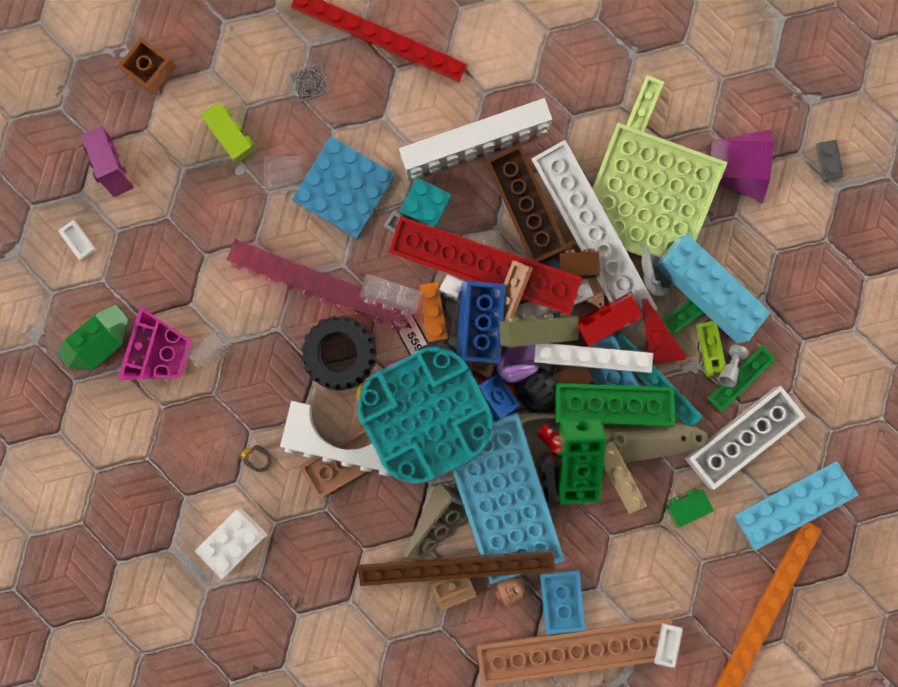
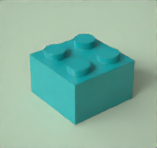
[400,178,451,228]

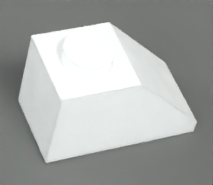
[439,273,467,302]

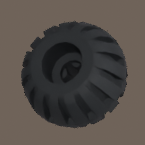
[515,368,558,413]

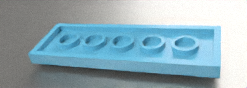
[734,461,859,551]

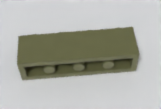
[499,312,579,347]

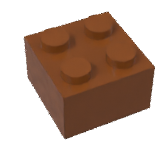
[117,37,176,95]

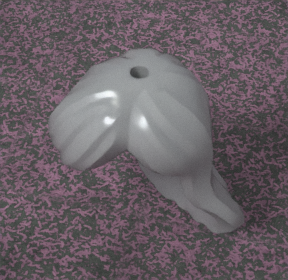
[641,246,675,297]

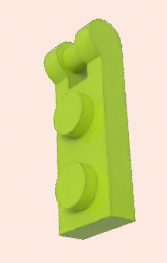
[696,321,726,377]

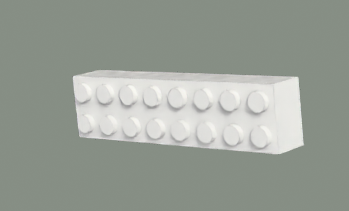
[399,98,552,180]

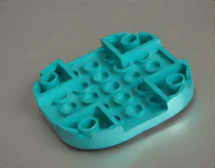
[357,347,493,483]

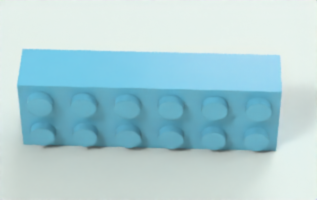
[655,233,771,344]

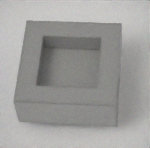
[383,210,402,234]

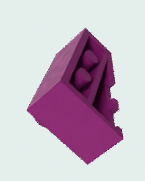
[81,126,134,197]

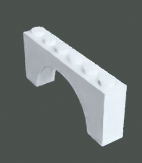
[280,401,391,477]

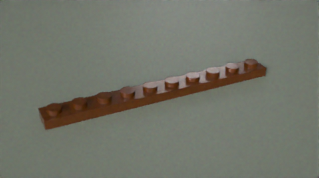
[358,550,555,586]

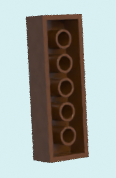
[486,144,568,263]

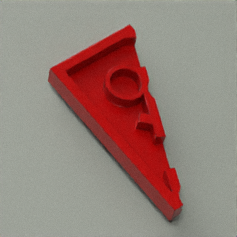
[641,298,687,365]

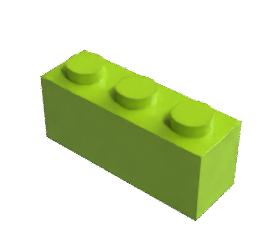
[201,102,255,164]

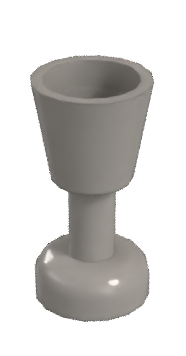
[717,345,749,387]

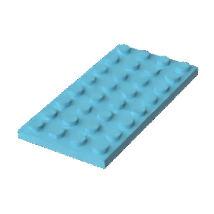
[452,413,565,584]

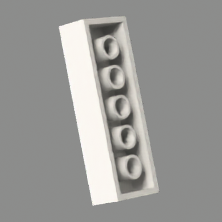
[685,386,806,490]

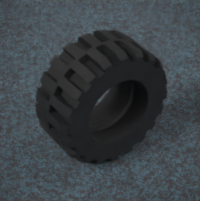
[301,316,377,391]

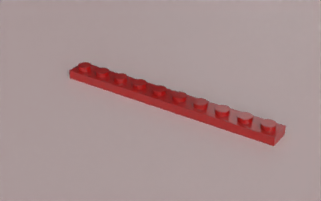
[291,0,467,83]

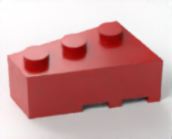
[578,291,642,347]

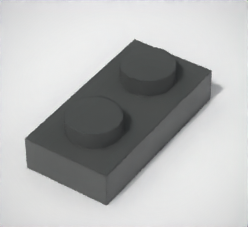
[816,140,844,181]

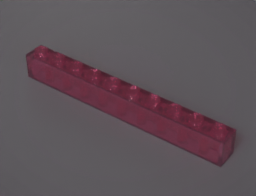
[226,239,414,332]

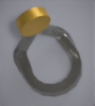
[240,445,272,472]

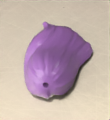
[496,344,541,383]

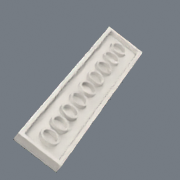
[531,140,658,327]

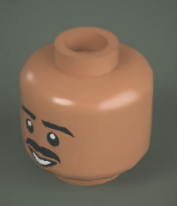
[495,577,525,606]

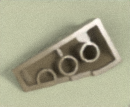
[404,484,468,560]

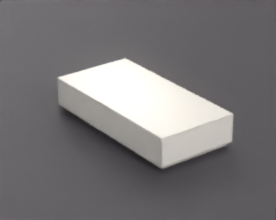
[58,220,97,262]
[654,623,683,668]

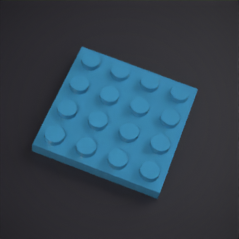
[292,136,396,239]

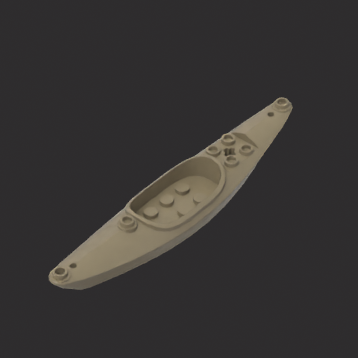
[492,412,708,469]

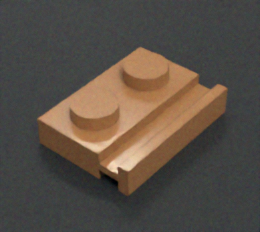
[430,578,477,611]

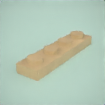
[604,441,647,514]

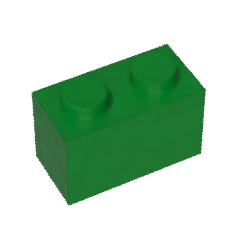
[665,487,714,528]

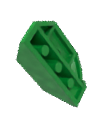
[57,305,129,370]

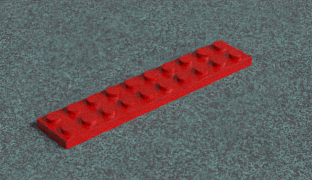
[389,216,583,315]

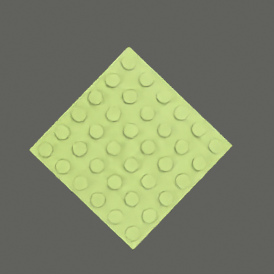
[592,123,728,256]

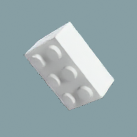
[195,508,268,579]

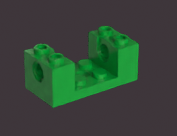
[555,420,607,504]

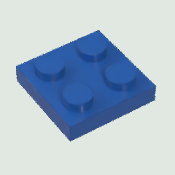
[478,374,520,421]

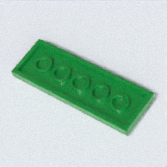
[555,383,675,428]

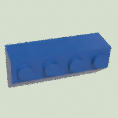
[457,281,505,363]

